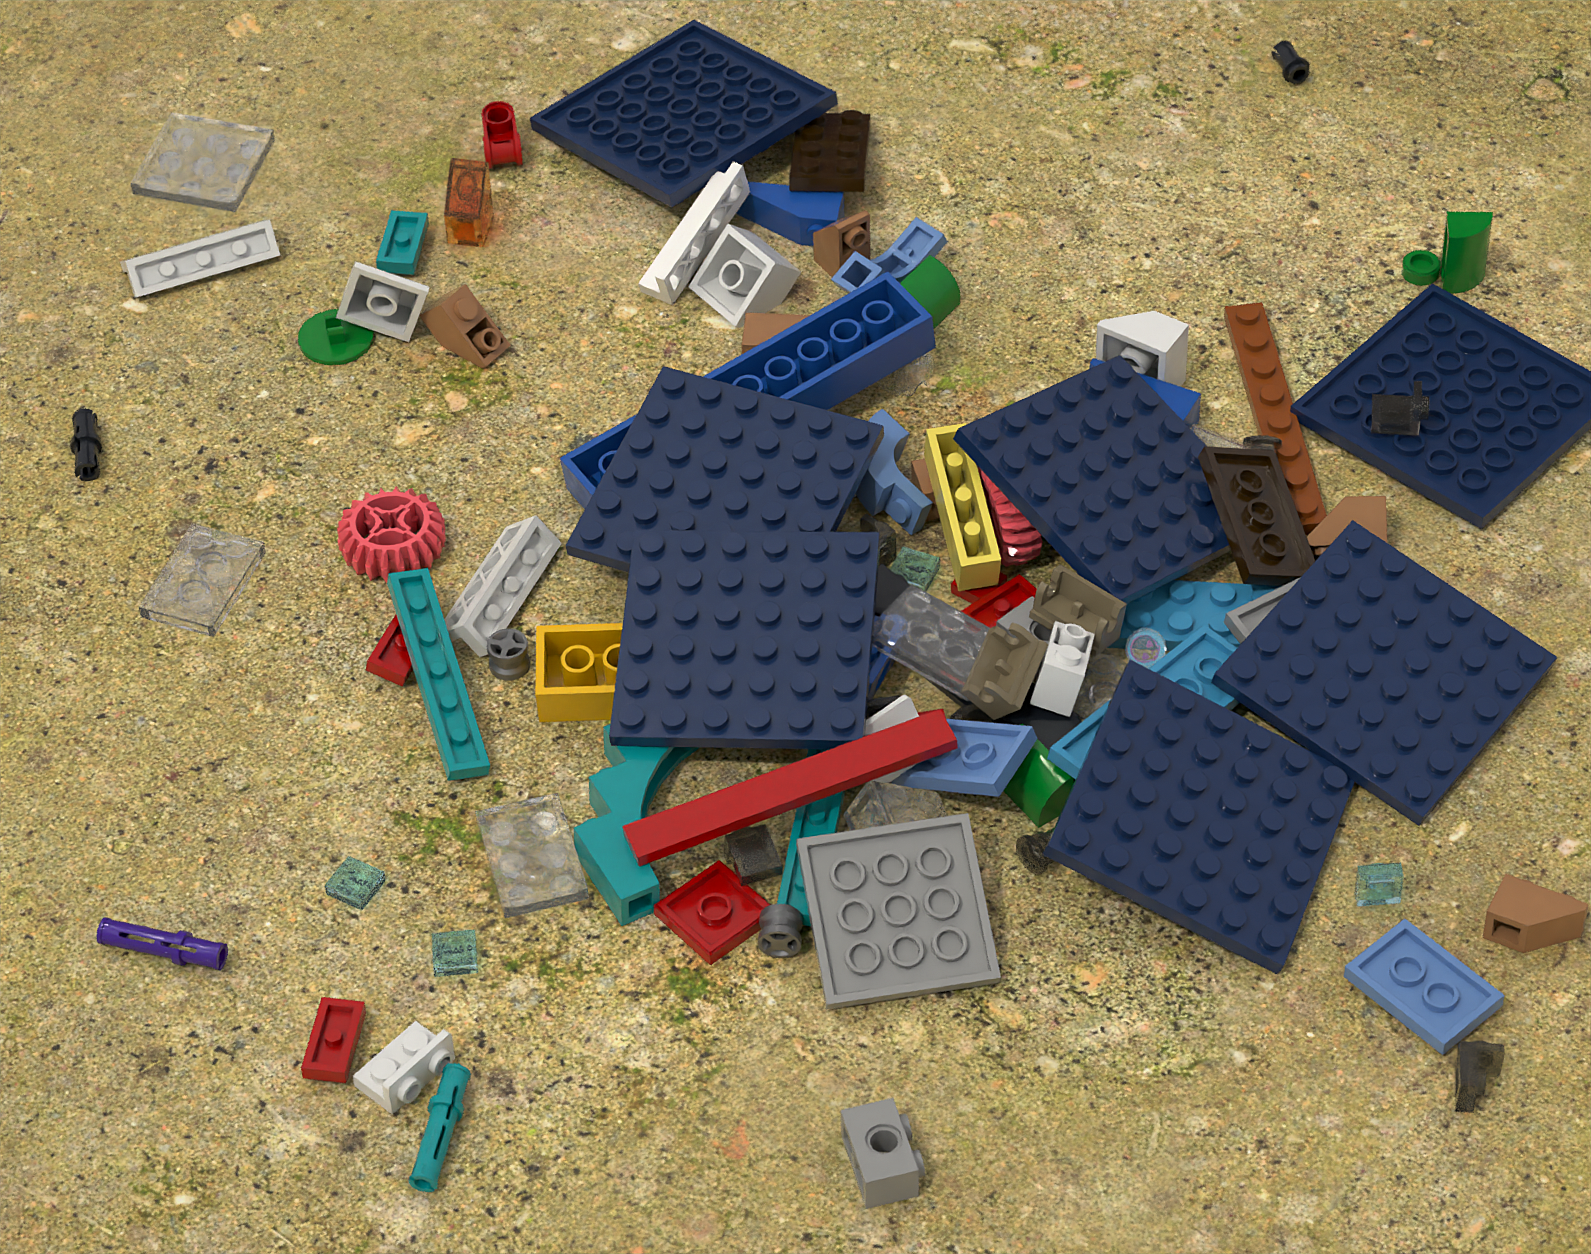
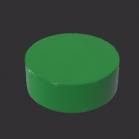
[1401,250,1441,286]

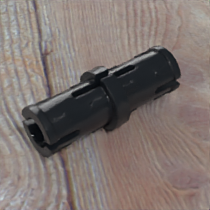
[70,408,102,481]

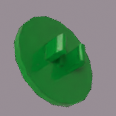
[298,309,374,365]

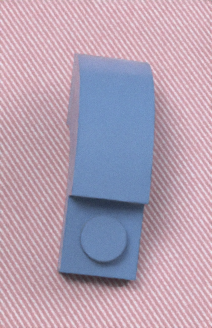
[831,217,948,294]
[856,409,933,535]

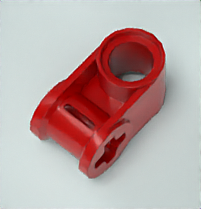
[481,101,523,169]

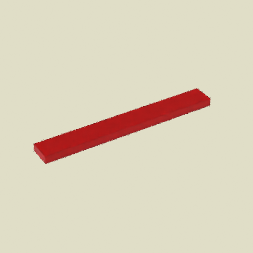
[622,709,958,867]

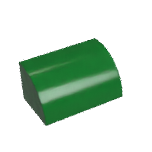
[1440,211,1493,294]
[900,255,961,329]
[1004,723,1074,828]

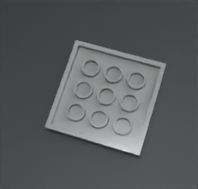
[796,813,1001,1010]

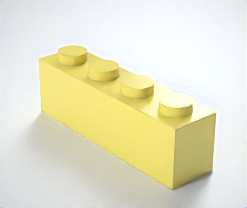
[924,423,1001,591]

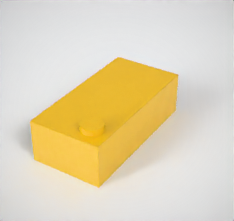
[535,623,623,722]

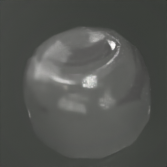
[876,352,935,396]

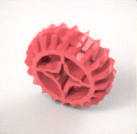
[978,467,1043,567]
[337,486,446,583]

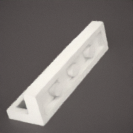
[638,162,750,305]
[120,219,280,298]
[444,515,562,657]

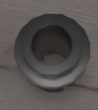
[1271,41,1310,84]

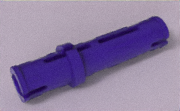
[97,917,228,970]

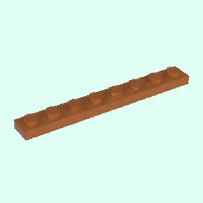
[1224,302,1327,535]

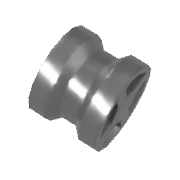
[487,629,530,681]
[757,904,803,958]

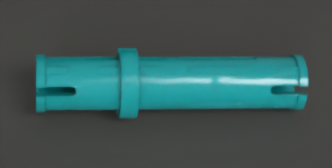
[408,1063,471,1192]

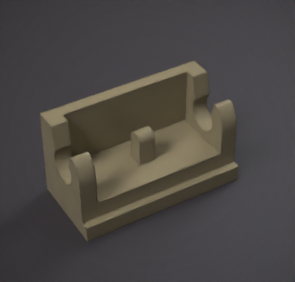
[1029,564,1127,657]
[961,623,1048,720]

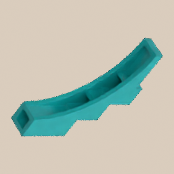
[574,724,700,926]

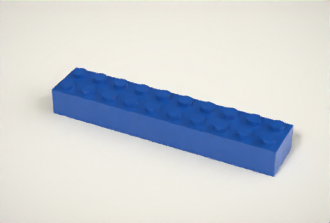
[560,271,936,509]

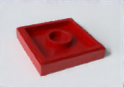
[653,860,770,966]

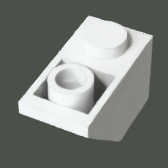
[1030,621,1095,717]

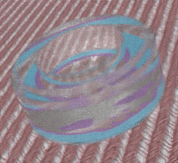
[1125,628,1167,669]

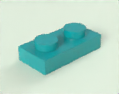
[376,210,429,275]

